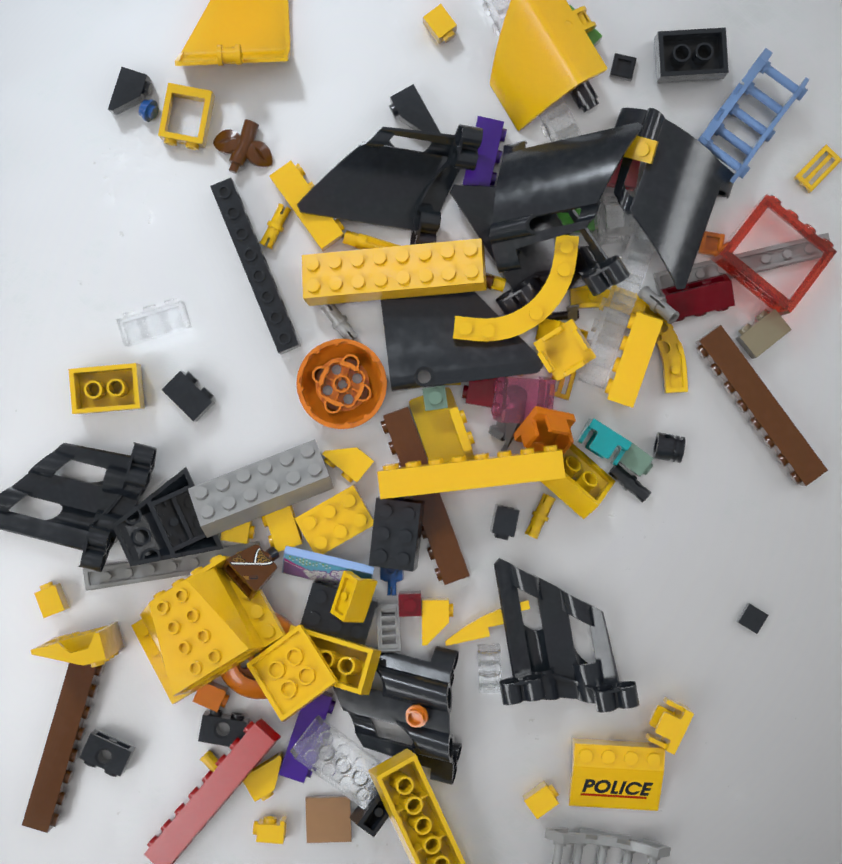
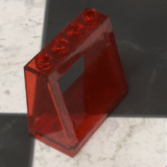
[711,194,837,316]

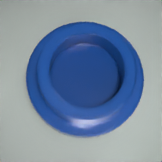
[138,99,159,122]

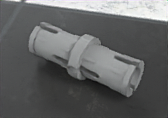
[638,286,679,324]
[320,304,358,340]

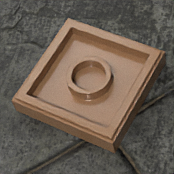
[305,795,352,843]

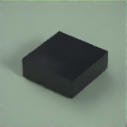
[609,53,637,81]
[737,603,769,634]

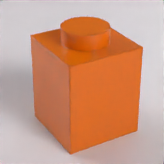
[192,681,230,712]

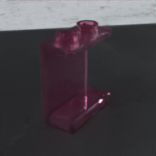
[491,377,556,424]

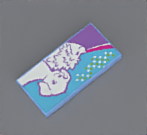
[282,546,374,586]

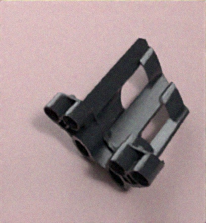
[0,442,157,572]
[494,558,639,713]
[332,645,462,785]

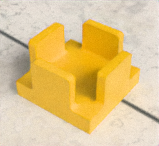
[533,318,597,382]
[645,696,694,755]

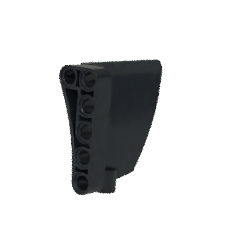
[381,291,544,392]

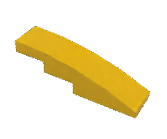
[445,600,530,646]

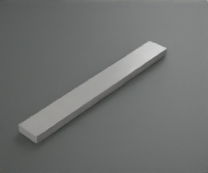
[653,233,833,296]
[83,541,261,591]

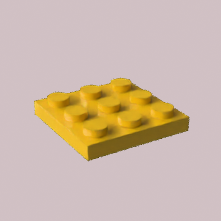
[246,624,339,722]

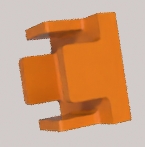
[513,406,576,455]

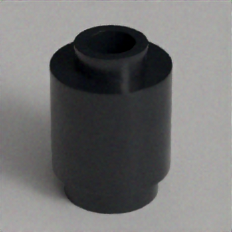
[569,80,599,113]

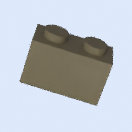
[736,309,792,359]

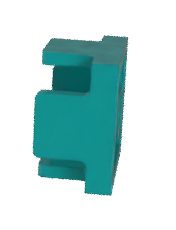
[576,418,632,466]

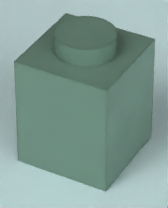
[422,385,448,411]
[619,443,654,477]

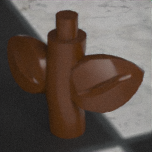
[213,119,273,174]

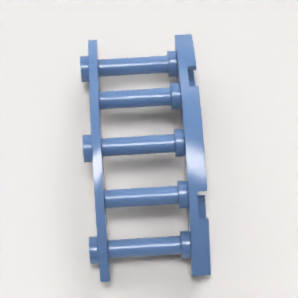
[698,48,809,183]

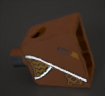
[222,544,279,600]

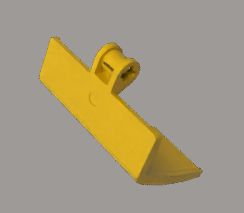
[175,0,291,66]
[490,0,607,131]

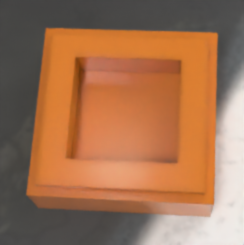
[698,231,725,257]

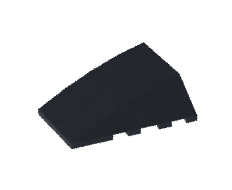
[112,467,224,566]

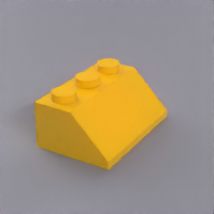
[540,444,616,519]

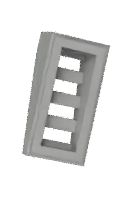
[377,604,401,653]

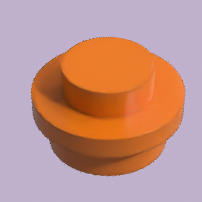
[405,705,428,728]

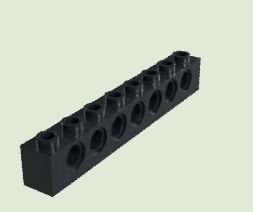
[210,177,301,354]

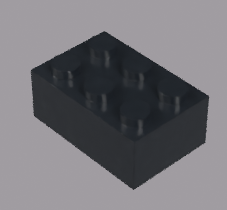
[654,27,729,83]
[369,496,425,572]
[301,580,379,645]

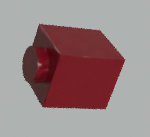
[398,591,422,617]

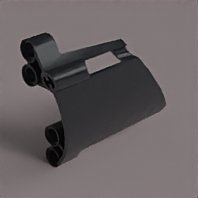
[297,124,483,245]
[450,185,630,315]

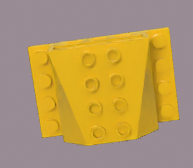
[131,568,286,704]

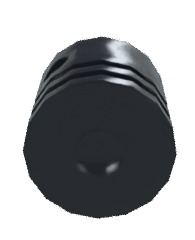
[653,432,685,463]

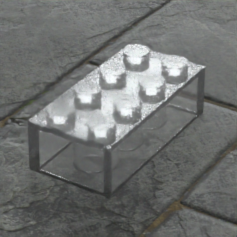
[290,715,381,809]

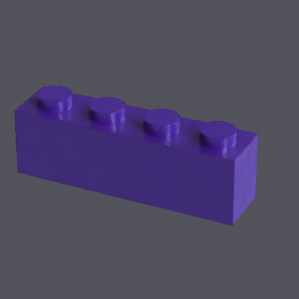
[458,116,507,207]
[278,691,336,783]

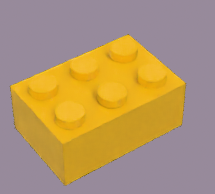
[68,363,145,414]
[294,484,374,554]

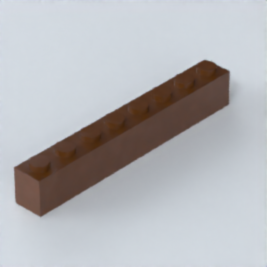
[695,325,828,486]
[381,407,470,585]
[22,663,104,833]

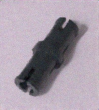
[608,464,651,503]

